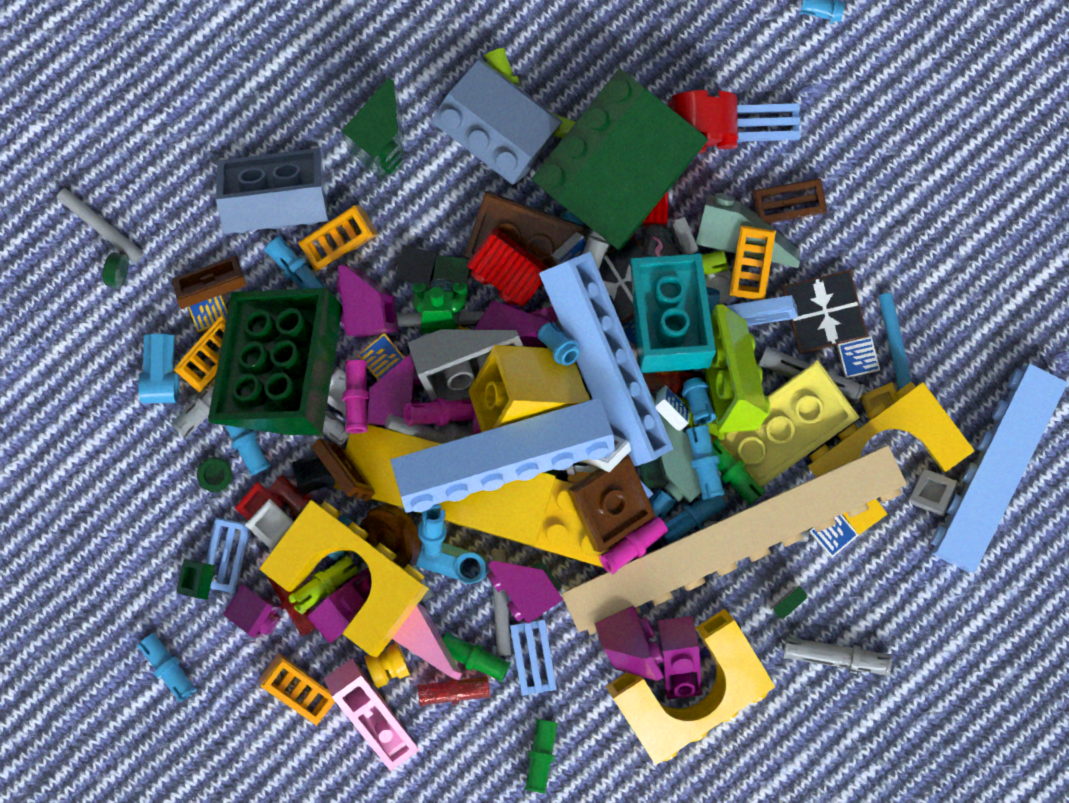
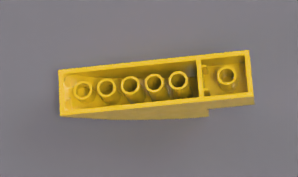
[334,424,609,568]

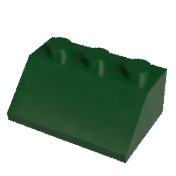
[341,77,404,179]

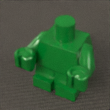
[412,283,468,335]

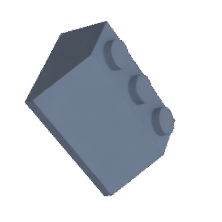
[430,58,563,185]
[216,148,328,234]

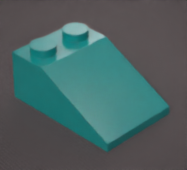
[630,254,716,373]

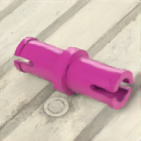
[342,360,370,434]
[403,398,476,426]
[599,515,668,575]

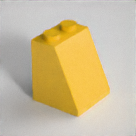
[468,345,590,432]

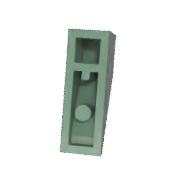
[696,193,800,268]
[651,395,722,504]

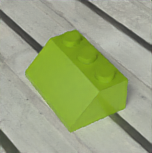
[704,304,770,433]

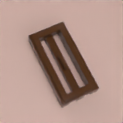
[752,178,828,224]
[172,255,247,309]
[311,438,375,502]

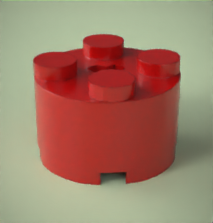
[667,90,739,154]

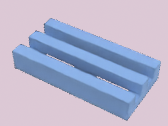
[737,103,801,142]
[726,295,798,326]
[206,517,250,594]
[510,620,557,696]

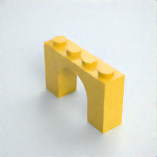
[807,381,975,535]
[259,500,429,657]
[605,609,775,765]

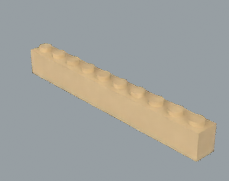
[561,445,907,635]

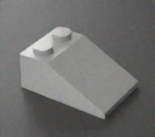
[407,329,524,402]

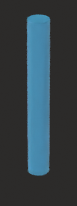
[878,292,912,390]

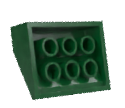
[531,67,709,250]
[208,288,343,435]

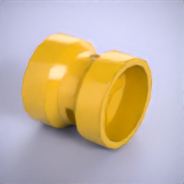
[364,642,411,688]

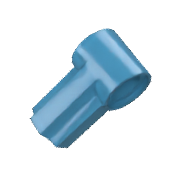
[138,334,179,403]
[416,542,489,584]

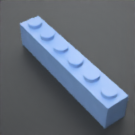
[539,252,673,466]
[930,364,1068,573]
[390,398,615,513]

